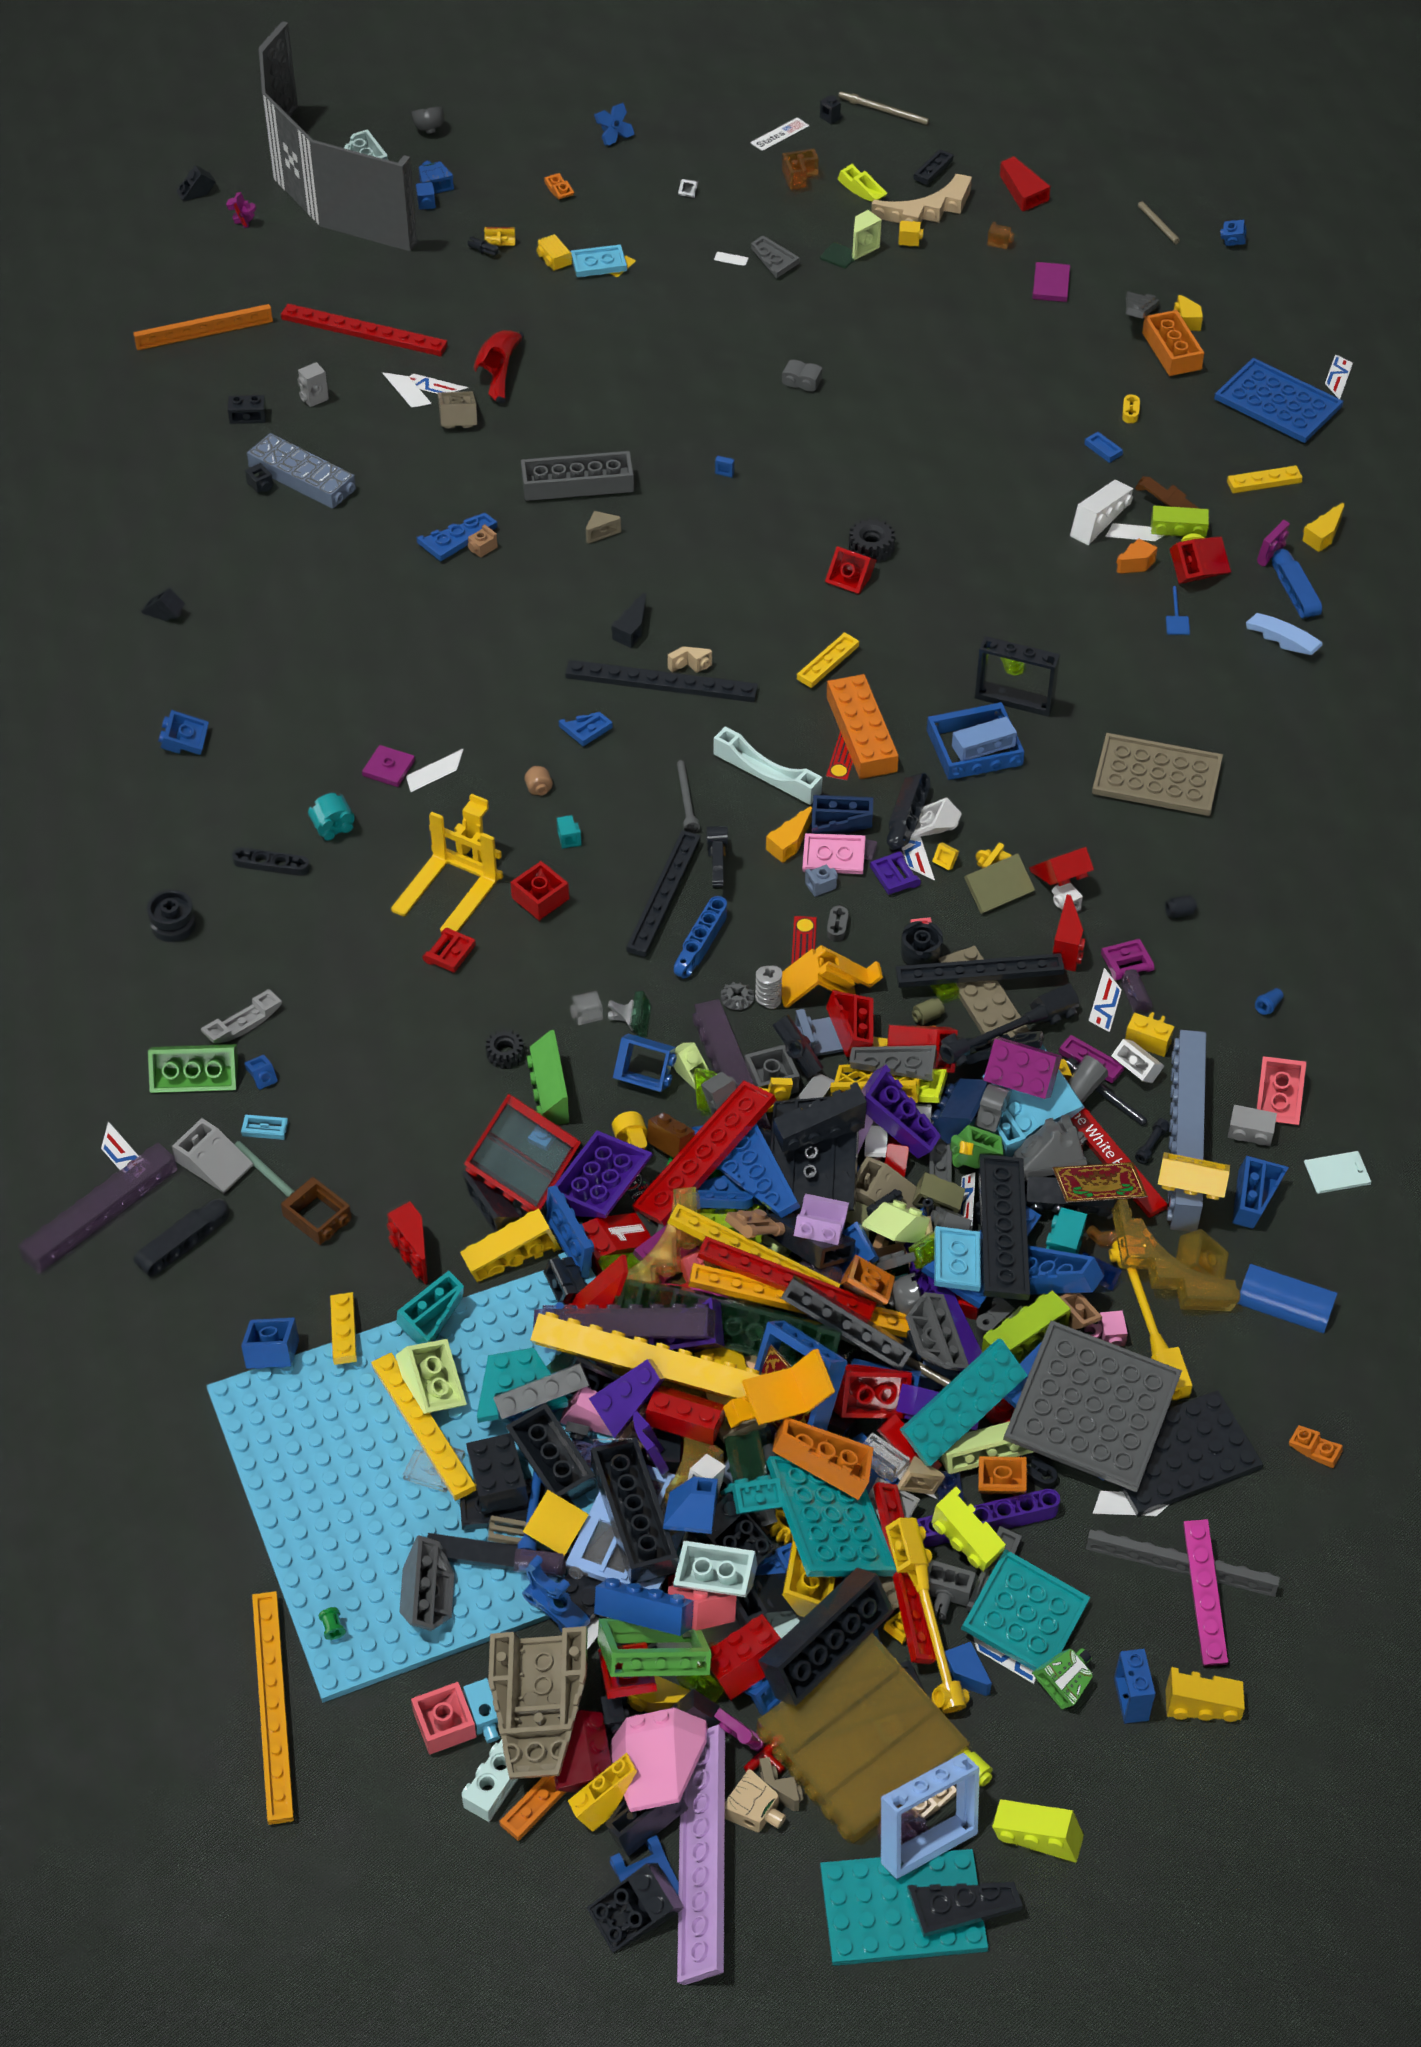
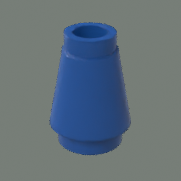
[1255,988,1284,1015]

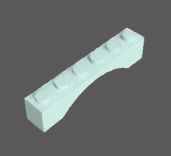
[714,727,822,805]

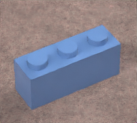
[952,716,1017,761]

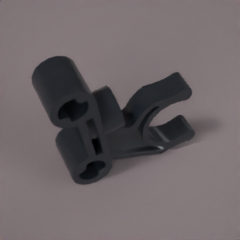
[707,826,728,887]

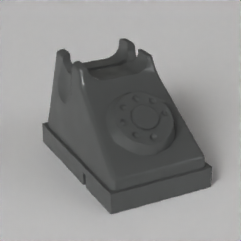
[1013,1115,1087,1181]

